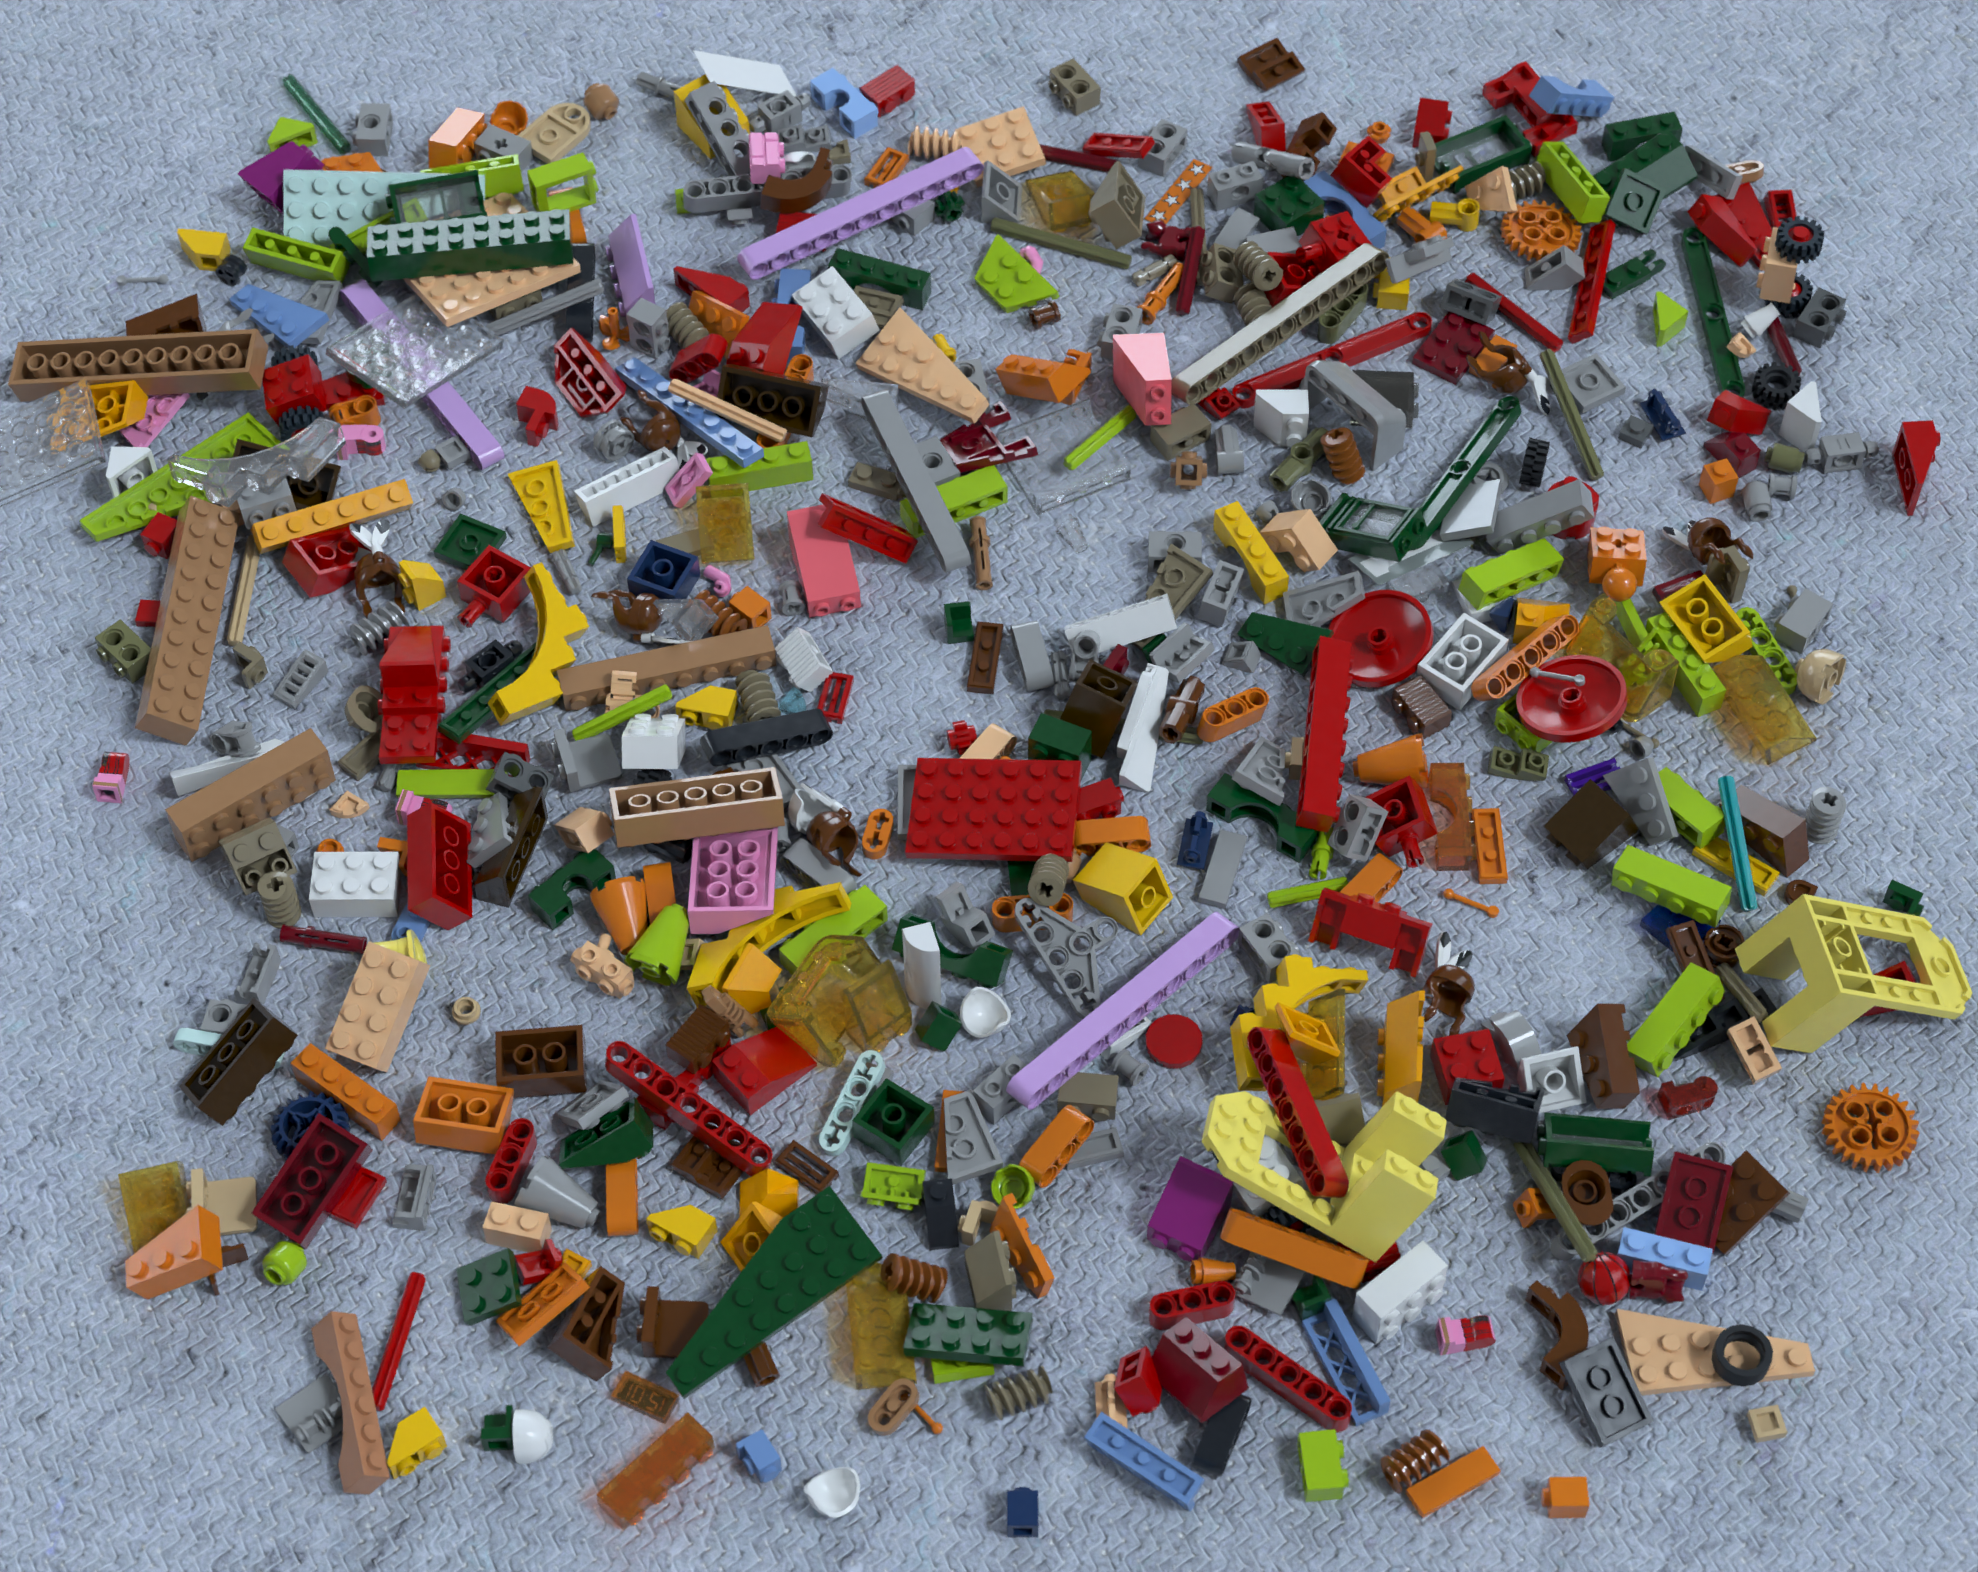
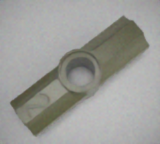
[1269,426,1328,492]

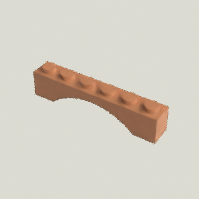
[311,1311,390,1495]

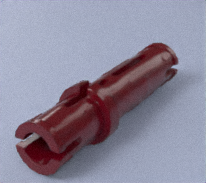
[280,924,367,954]

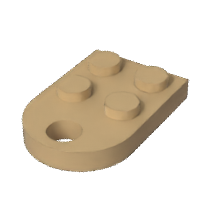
[517,103,591,164]

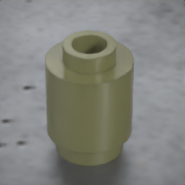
[1764,443,1805,474]

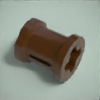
[1028,301,1061,330]

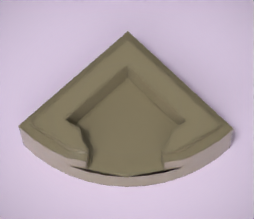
[829,140,851,165]

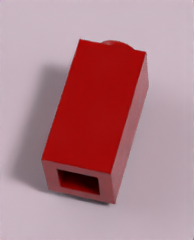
[1077,778,1124,821]

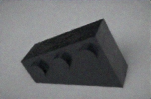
[1445,1077,1545,1144]

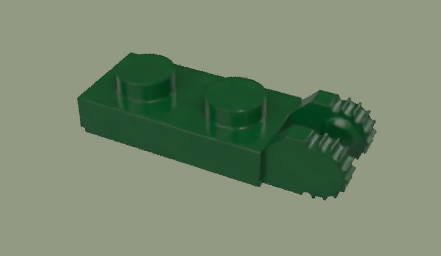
[328,226,383,287]
[1603,248,1666,299]

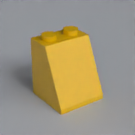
[674,74,750,159]
[1073,842,1173,936]

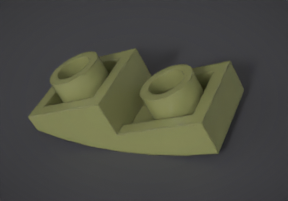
[1487,746,1549,781]

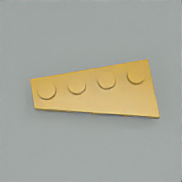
[507,460,575,553]

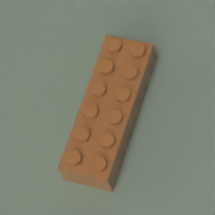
[165,728,336,862]
[609,767,785,848]

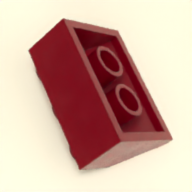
[1152,1317,1249,1423]

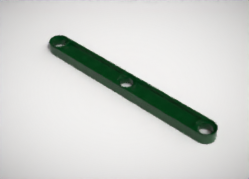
[1681,227,1745,398]
[1410,396,1522,550]

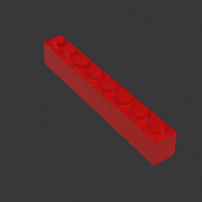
[1296,636,1354,833]

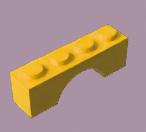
[1213,501,1289,605]

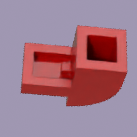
[516,386,559,447]

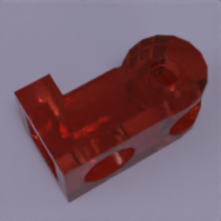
[1657,1076,1718,1120]

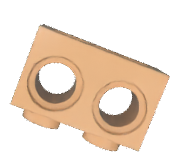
[1726,1016,1782,1085]

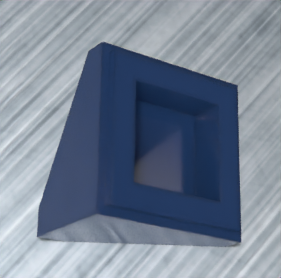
[1489,596,1514,633]

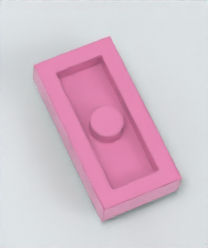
[664,453,713,508]

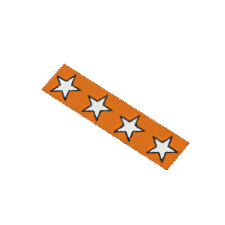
[1144,159,1213,224]

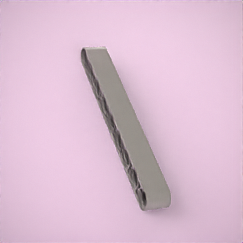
[861,389,971,573]

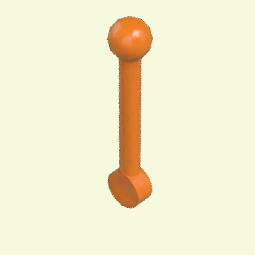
[1443,888,1499,918]
[900,1394,943,1434]

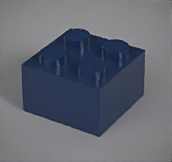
[627,540,701,615]

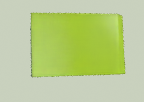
[267,117,318,153]
[1652,292,1688,347]

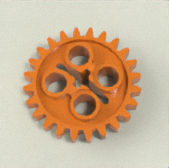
[1500,200,1582,262]
[1822,1083,1920,1173]

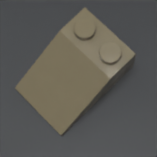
[1088,161,1146,249]

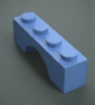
[1529,76,1615,117]
[1303,170,1387,249]
[772,269,812,363]

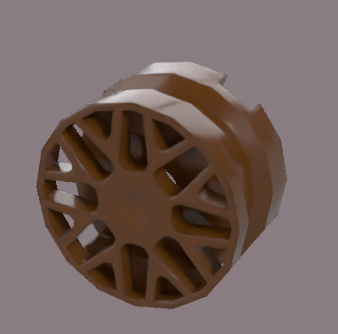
[1704,925,1744,968]

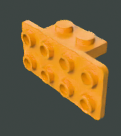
[1372,165,1464,222]

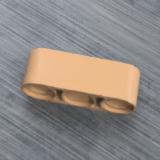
[960,723,1017,759]

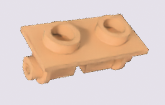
[1095,1374,1128,1429]

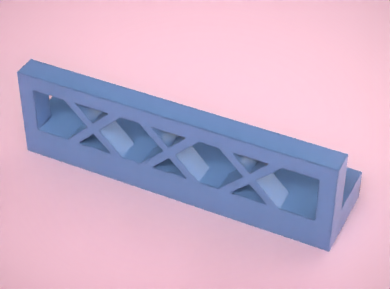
[1301,1298,1391,1427]
[1084,1412,1205,1512]

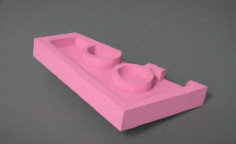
[118,393,190,447]

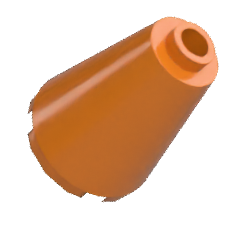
[1353,733,1429,789]
[590,876,647,956]

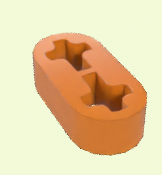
[862,809,894,860]

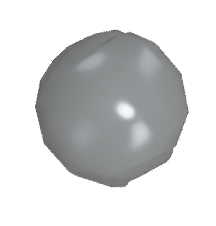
[1291,479,1331,518]

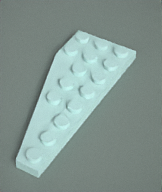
[283,169,485,247]

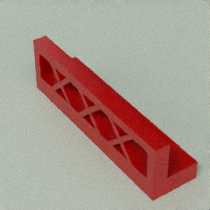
[818,493,918,564]
[416,732,531,777]

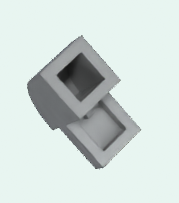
[935,882,996,950]
[1481,1010,1541,1070]

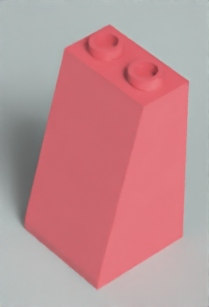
[1113,333,1172,426]
[787,504,861,618]

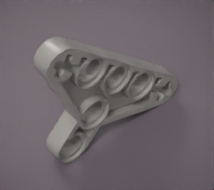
[1014,898,1118,1019]

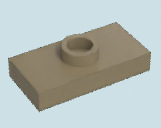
[1415,131,1437,183]

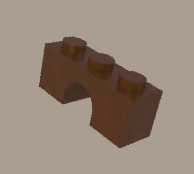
[1280,112,1338,181]

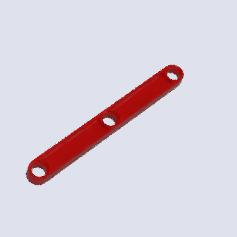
[1232,312,1432,409]

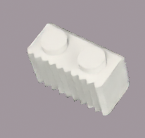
[775,627,833,692]

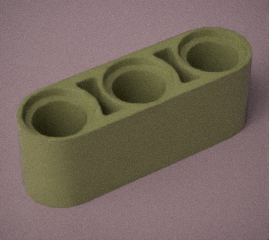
[1317,284,1368,344]

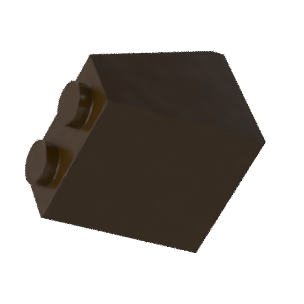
[1060,659,1138,758]
[1543,779,1639,870]

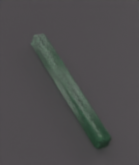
[282,74,352,155]

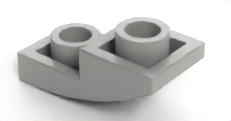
[778,124,832,152]
[1213,208,1260,250]

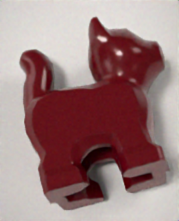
[1140,219,1191,261]
[1629,1260,1688,1304]

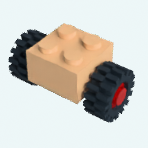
[1756,216,1824,318]

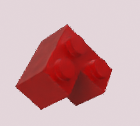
[1330,135,1393,208]

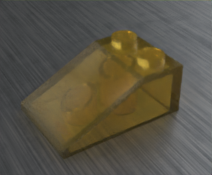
[1025,170,1095,232]
[695,483,754,564]
[843,959,912,1052]
[118,1161,190,1254]

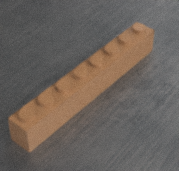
[557,625,777,711]

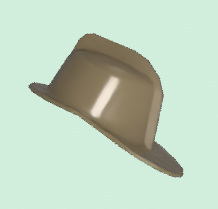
[344,685,383,733]

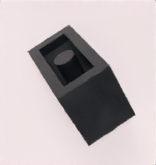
[922,1178,959,1250]

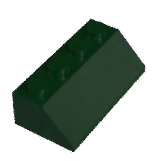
[1593,129,1698,228]

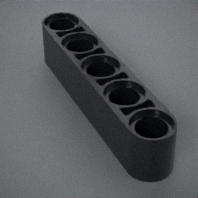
[566,243,596,342]
[700,709,833,767]

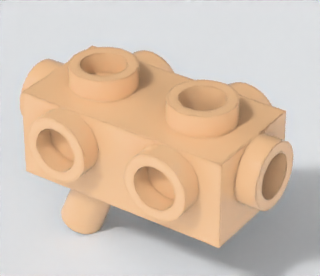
[570,934,635,999]

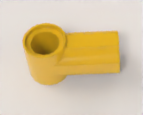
[1430,198,1480,232]

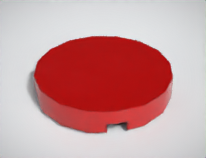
[1146,1014,1203,1069]

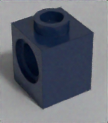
[1007,1487,1038,1538]

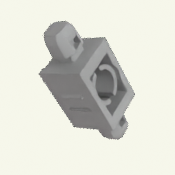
[749,90,811,134]
[1804,432,1879,473]

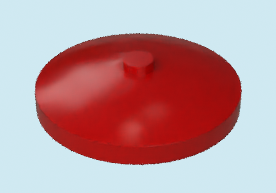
[1329,590,1434,688]
[1516,655,1628,743]

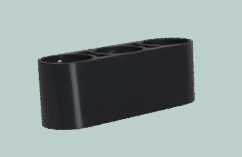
[1192,1394,1252,1477]

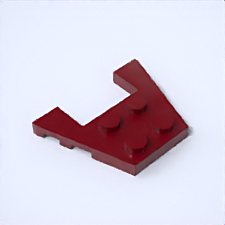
[940,401,1038,472]

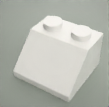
[1253,390,1309,447]

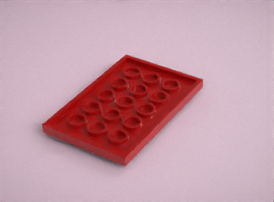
[905,758,1082,862]

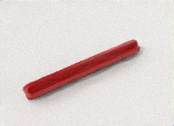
[1465,272,1563,353]
[372,1272,426,1412]

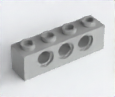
[685,80,750,176]

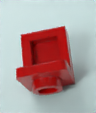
[514,1238,563,1285]

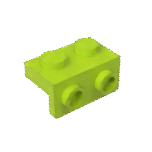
[860,1162,926,1210]

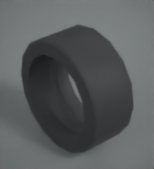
[1711,1324,1773,1387]

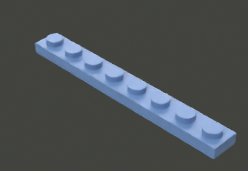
[615,357,764,468]

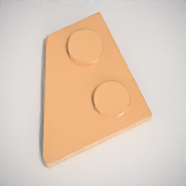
[1465,166,1518,213]

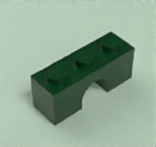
[1601,111,1683,162]
[528,849,616,930]

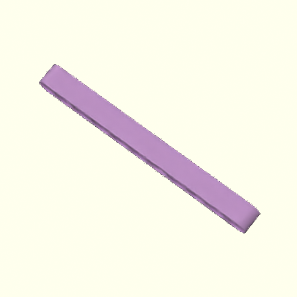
[737,147,984,280]
[340,279,505,470]
[1006,912,1239,1110]

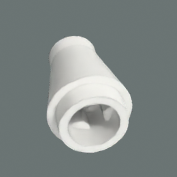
[1741,303,1780,338]

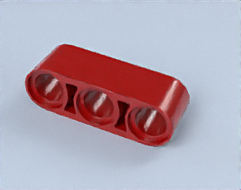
[668,334,728,384]
[485,1118,537,1204]
[1149,1281,1235,1330]

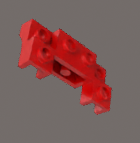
[1482,61,1578,157]
[1308,888,1433,978]

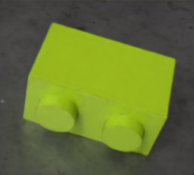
[1297,1429,1349,1502]

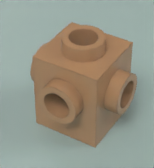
[1170,451,1207,489]

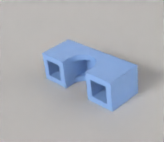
[810,68,878,139]
[1616,1227,1713,1291]

